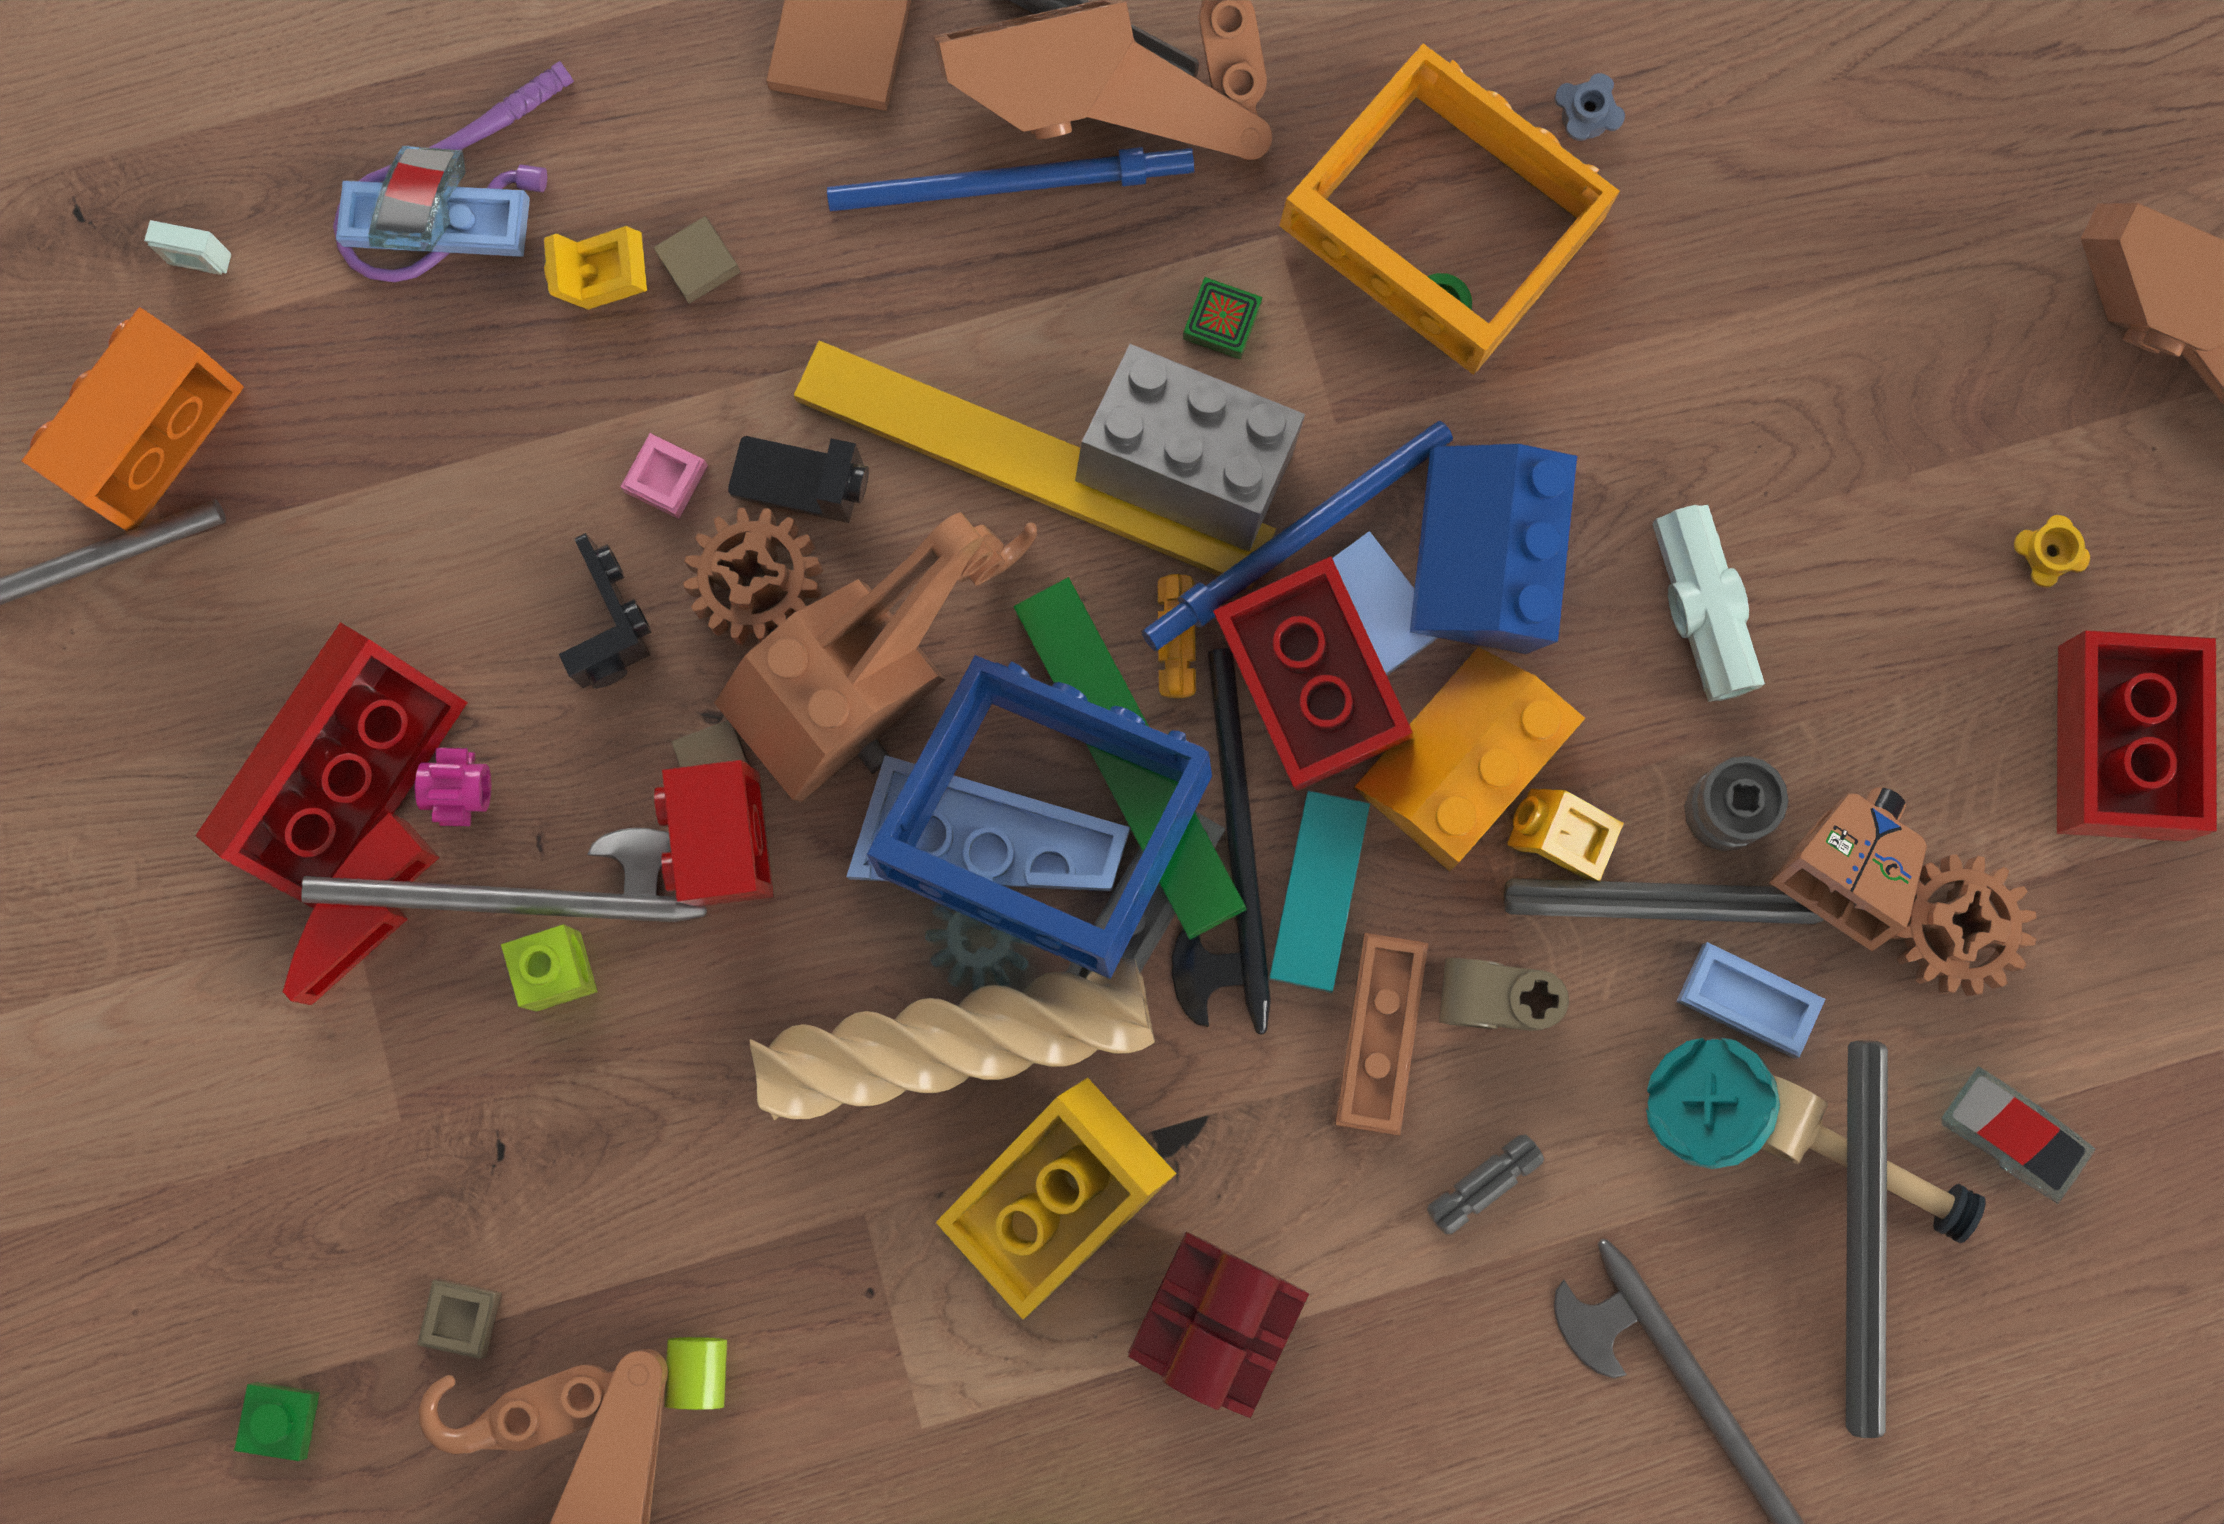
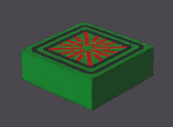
[1183,277,1263,360]

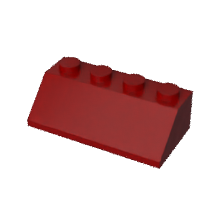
[195,622,468,909]

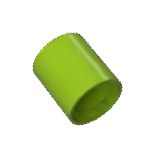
[664,1337,727,1410]

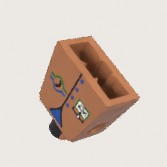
[1769,787,1927,951]

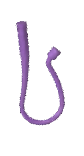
[333,61,574,283]

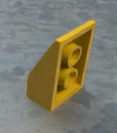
[935,1077,1177,1320]

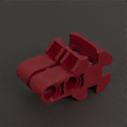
[1128,1231,1309,1419]

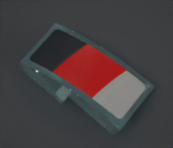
[368,146,466,252]
[1941,1066,2095,1204]

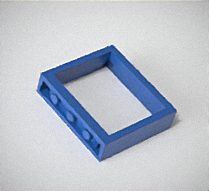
[867,655,1212,979]

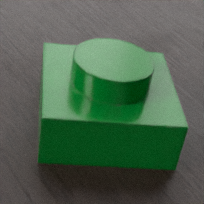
[234,1382,320,1461]

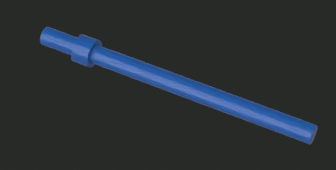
[827,147,1195,212]
[1141,421,1453,651]

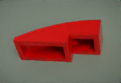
[283,812,440,1006]

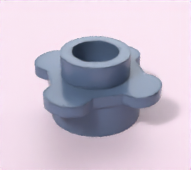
[1555,73,1625,141]

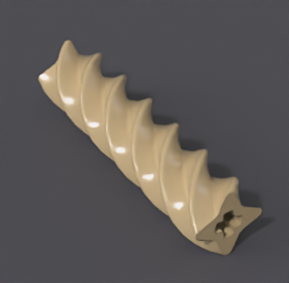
[750,958,1155,1120]

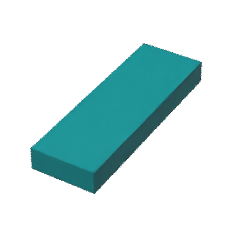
[1269,791,1370,993]

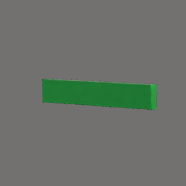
[1013,577,1247,940]

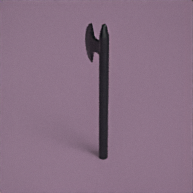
[1172,648,1271,1035]

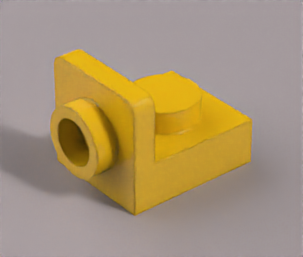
[1508,788,1624,881]

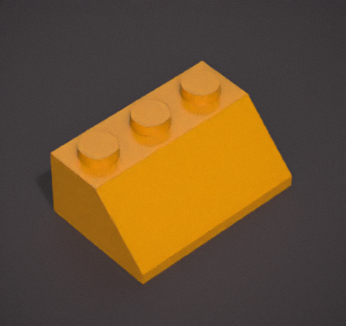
[1354,647,1585,872]

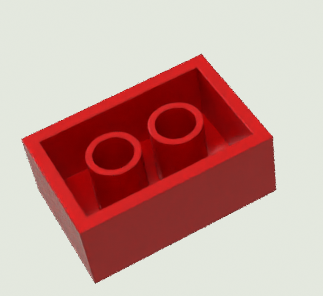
[1213,556,1414,791]
[2057,630,2217,842]

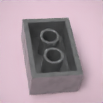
[1075,344,1305,552]

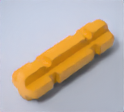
[1158,574,1196,699]

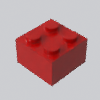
[654,760,774,906]

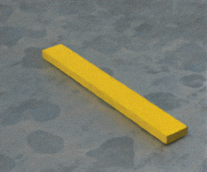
[794,340,1276,590]

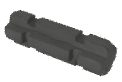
[1427,1134,1544,1235]

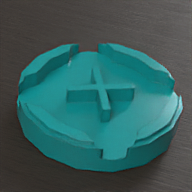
[1646,1038,1780,1169]

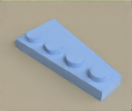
[846,755,1130,891]

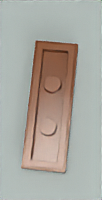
[1334,933,1428,1136]

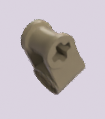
[1439,958,1569,1031]

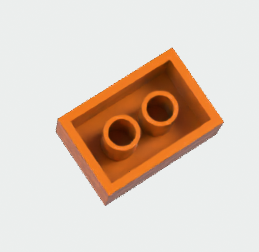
[21,307,244,531]

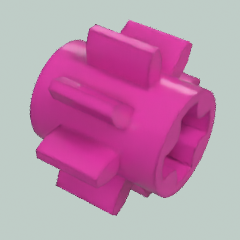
[415,748,492,826]

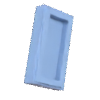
[1676,942,1826,1058]

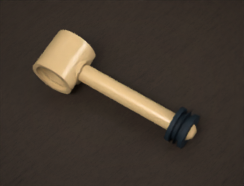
[1761,1076,1986,1243]

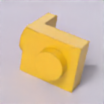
[544,226,647,310]

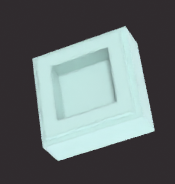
[144,220,231,275]

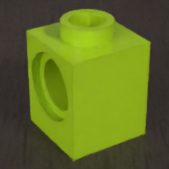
[501,924,598,1012]

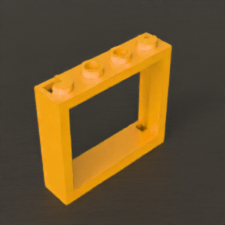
[1279,43,1620,375]

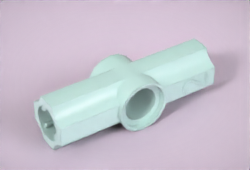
[1652,505,1765,702]

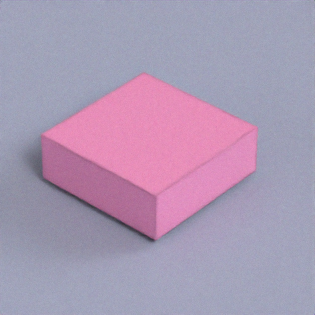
[620,433,708,519]

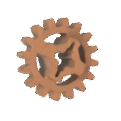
[683,508,823,646]
[1890,854,2037,996]

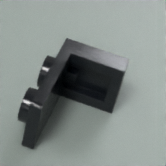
[728,436,869,523]
[559,533,652,689]

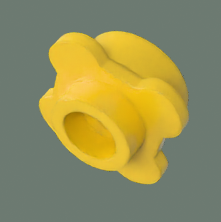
[2014,515,2090,588]

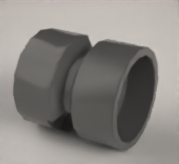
[1684,756,1789,851]

